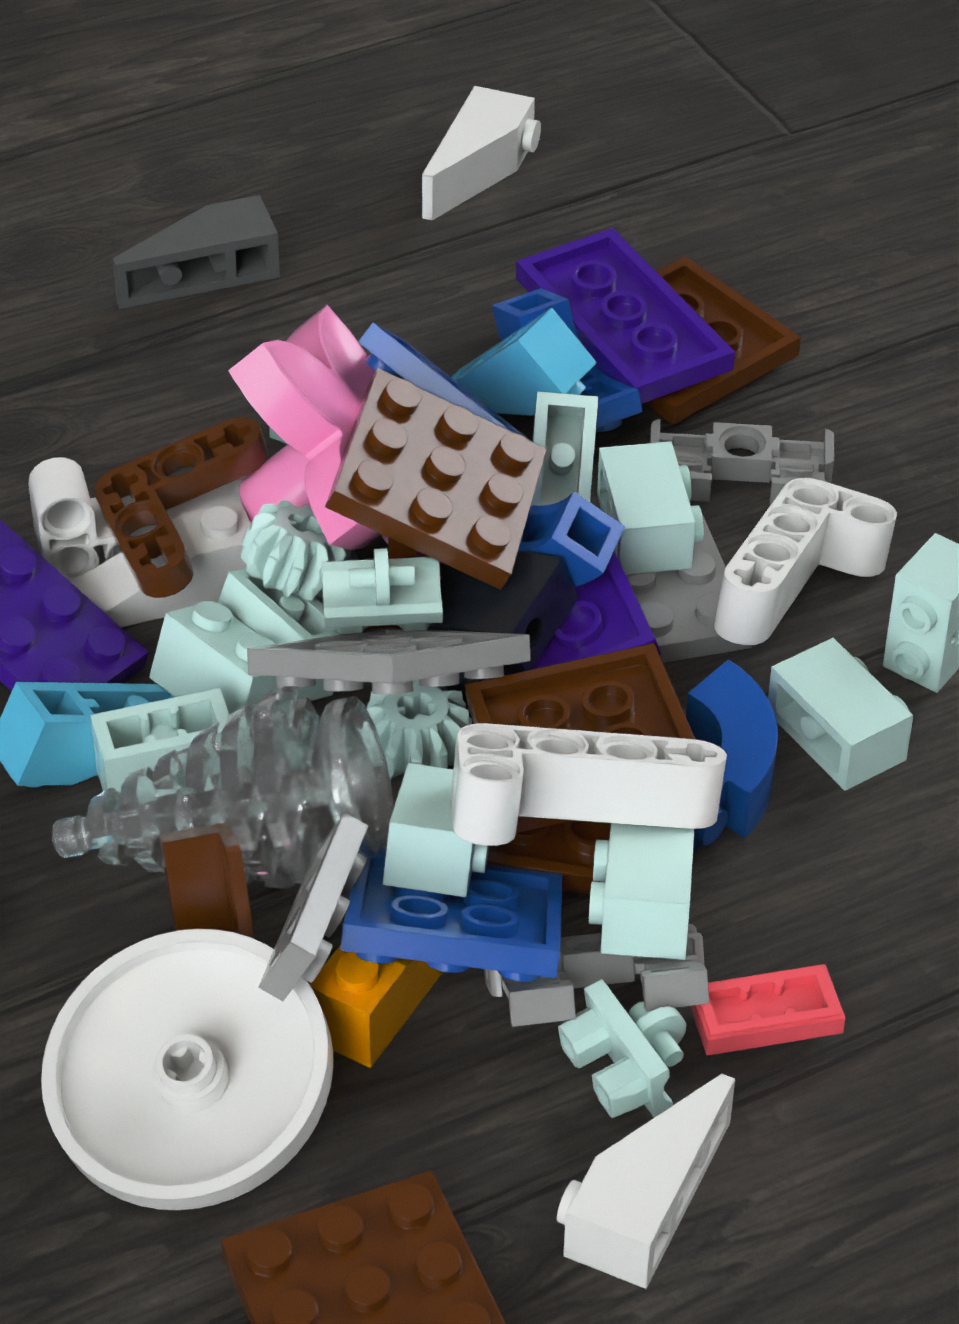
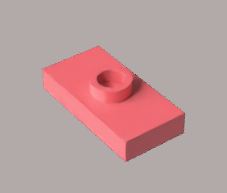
[690,964,845,1056]

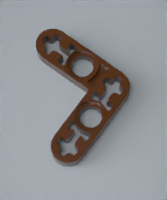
[94,417,269,598]

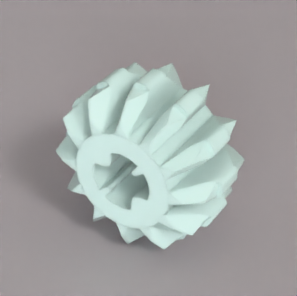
[240,500,351,601]
[361,680,472,779]

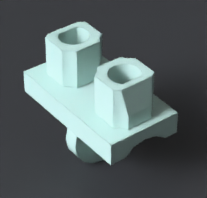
[322,548,443,634]
[558,979,687,1118]

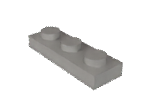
[258,812,368,1002]

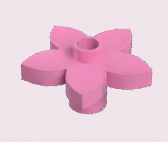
[228,305,445,579]

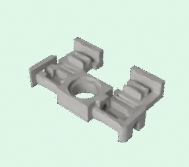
[650,419,834,505]
[484,923,709,1027]

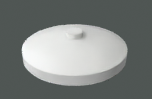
[41,929,333,1210]

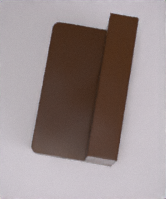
[159,822,255,939]

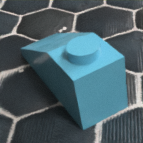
[452,308,597,416]
[0,682,174,788]

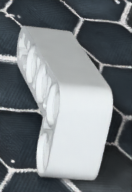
[28,457,252,583]
[714,478,897,645]
[450,723,727,846]

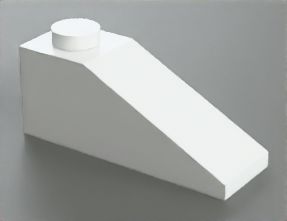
[422,86,541,221]
[72,501,251,627]
[557,1074,735,1289]

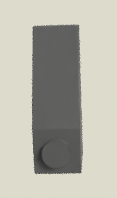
[112,195,280,309]

